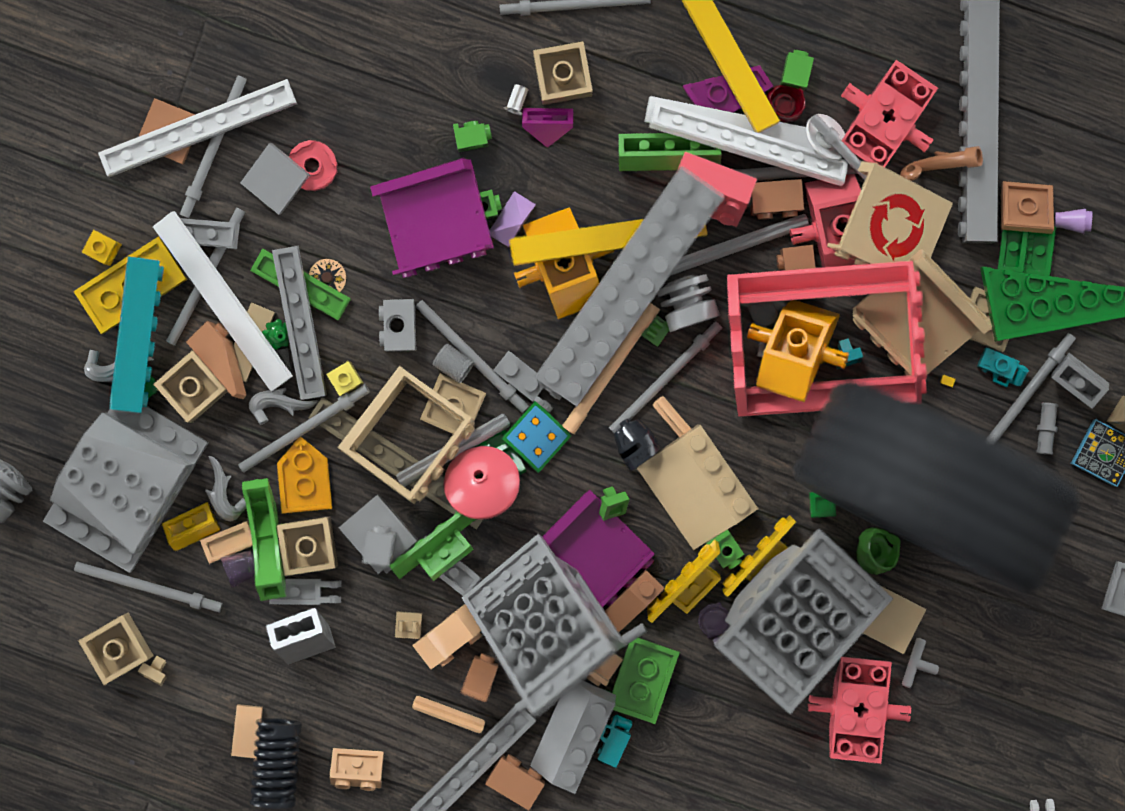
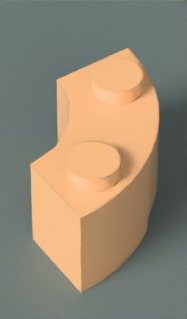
[412,604,482,669]

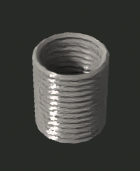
[433,344,474,383]

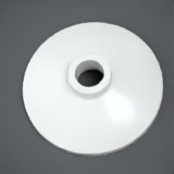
[806,114,845,160]

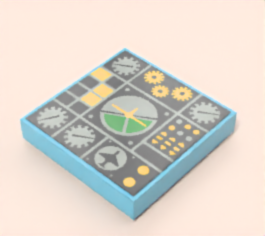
[1071,419,1125,487]

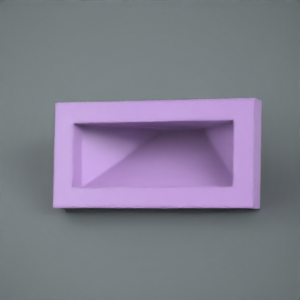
[489,191,535,247]

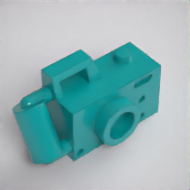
[977,348,1029,387]
[597,715,632,768]

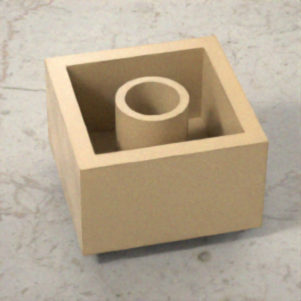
[533,42,593,105]
[154,351,228,423]
[277,516,338,576]
[79,612,154,685]

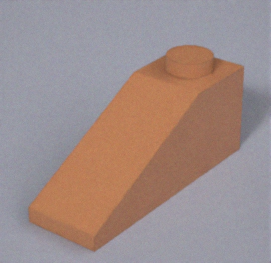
[186,321,246,399]
[604,570,664,632]
[461,653,498,702]

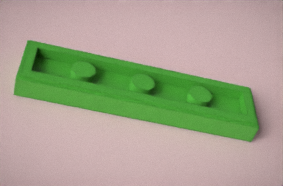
[250,249,351,320]

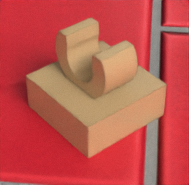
[395,611,422,639]
[138,656,167,686]

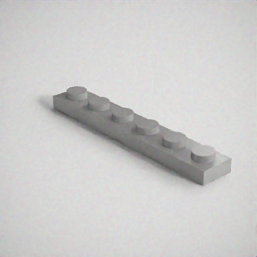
[272,246,327,400]
[411,706,536,811]

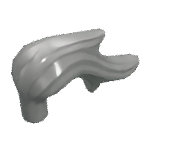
[84,350,154,382]
[249,388,318,425]
[205,456,247,522]

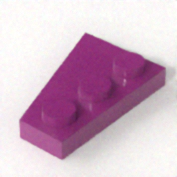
[682,65,773,113]

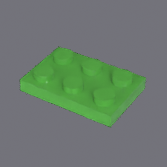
[612,637,680,724]

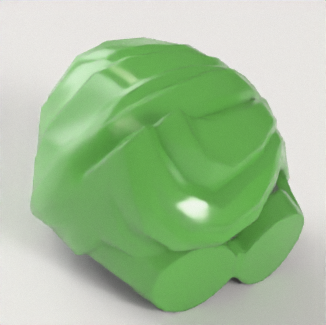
[856,527,901,575]

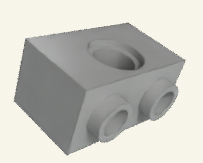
[379,299,416,352]
[1052,353,1109,409]
[363,525,396,566]

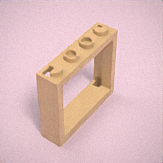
[338,366,475,504]

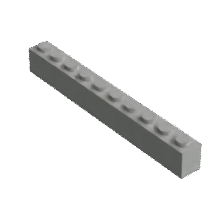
[958,0,1000,243]

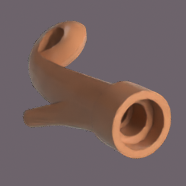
[900,146,983,181]

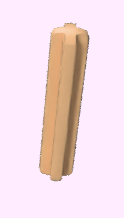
[653,396,691,437]
[412,696,485,733]

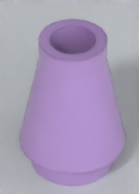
[1054,209,1092,234]

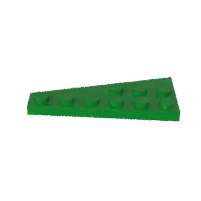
[980,267,1125,342]

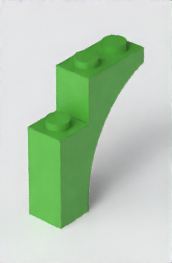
[242,478,286,601]

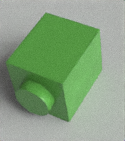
[780,50,814,91]

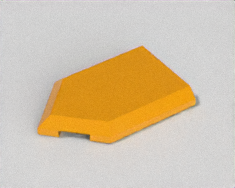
[277,437,332,514]

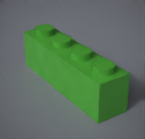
[619,133,721,171]

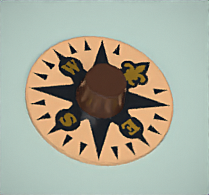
[309,259,346,292]

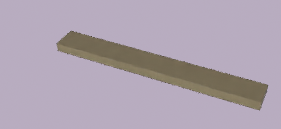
[309,397,483,530]

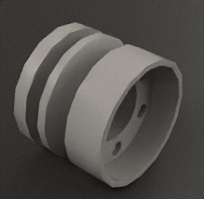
[657,274,720,332]
[0,459,33,523]

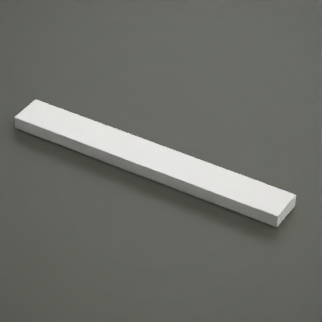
[98,79,297,177]
[645,96,842,159]
[649,102,848,186]
[153,211,293,392]

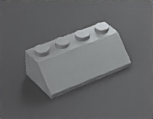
[530,681,616,794]

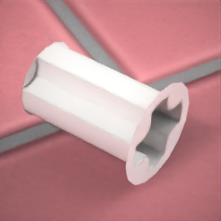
[504,85,528,115]

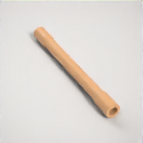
[562,303,660,434]

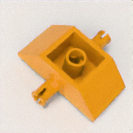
[514,207,614,319]
[747,300,849,402]

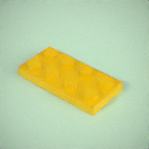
[73,236,188,334]

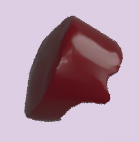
[766,85,806,124]

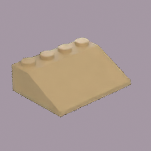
[637,424,758,550]

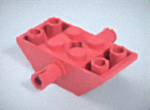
[841,60,938,168]
[790,174,861,268]
[808,656,911,764]

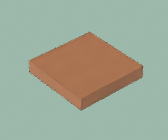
[139,98,195,165]
[1001,181,1054,234]

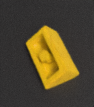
[162,502,220,551]

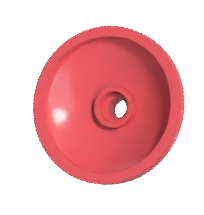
[444,446,520,519]

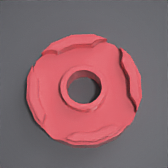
[289,140,338,191]

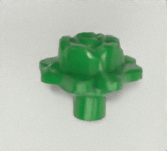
[262,319,289,350]

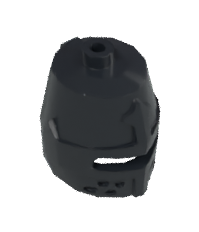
[614,419,662,471]

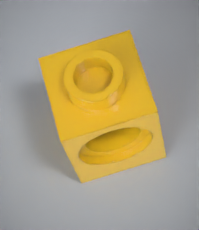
[82,230,122,266]

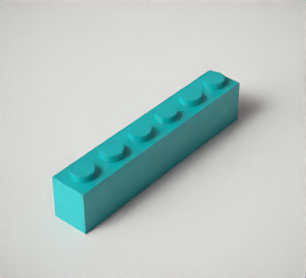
[109,256,164,413]

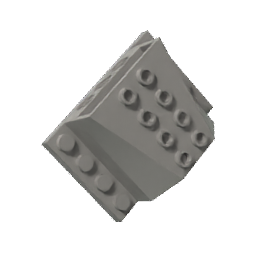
[43,406,209,573]
[714,529,893,714]
[462,534,626,717]

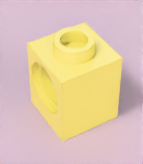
[326,361,364,396]

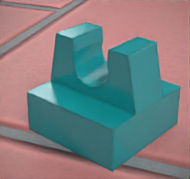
[836,338,863,370]

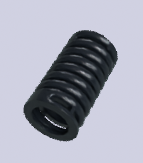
[250,718,302,809]

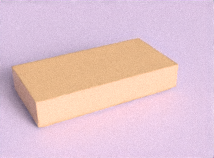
[200,521,253,564]
[231,704,263,758]

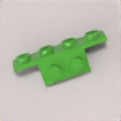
[389,511,476,581]

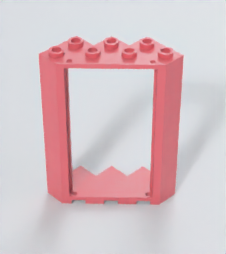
[727,261,927,417]

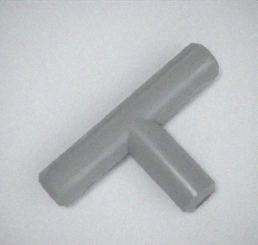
[902,638,939,688]

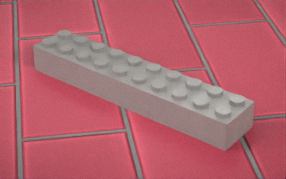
[535,165,724,406]

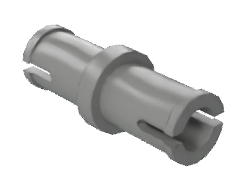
[1036,403,1058,455]

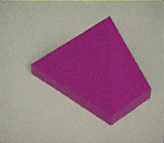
[522,108,573,148]

